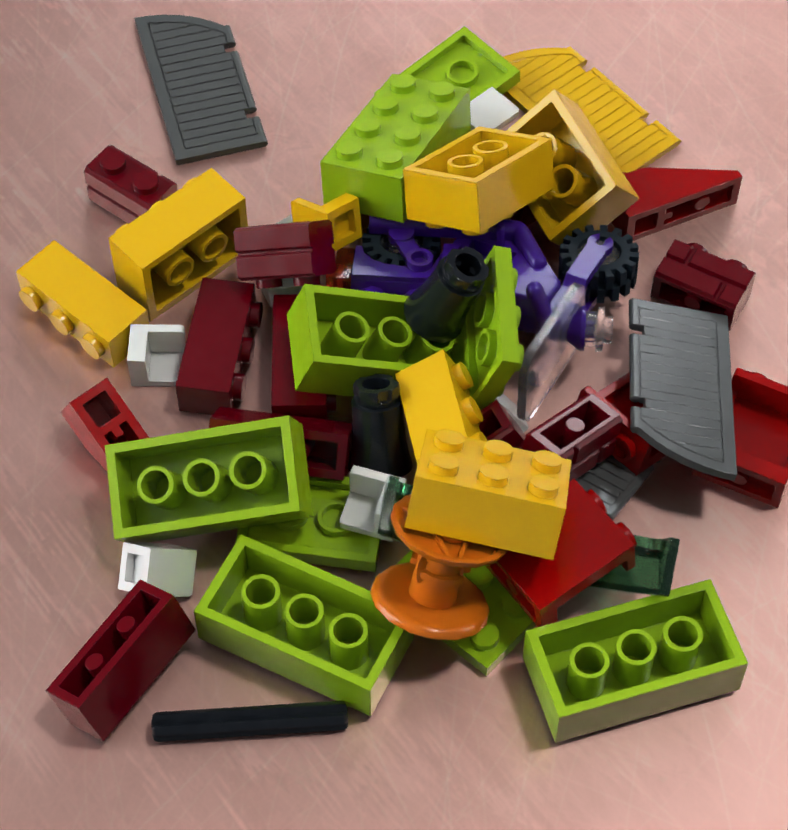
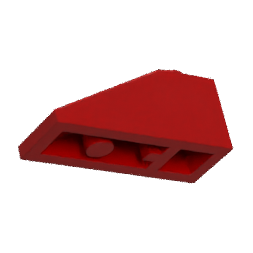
[611,167,743,241]
[61,378,149,472]

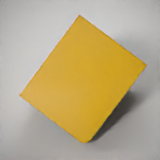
[291,193,362,251]

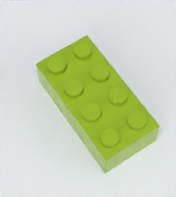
[320,74,471,223]
[287,284,465,397]
[105,415,314,543]
[194,534,414,716]
[523,579,748,743]

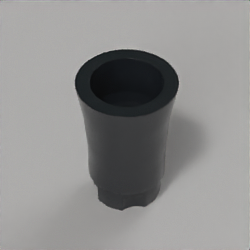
[404,246,489,343]
[348,374,413,477]

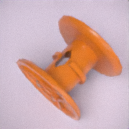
[370,494,508,640]

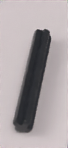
[151,700,348,742]

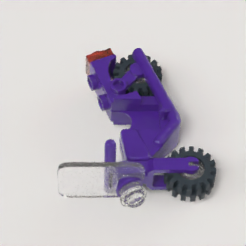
[326,216,639,422]

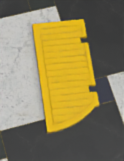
[503,46,681,173]

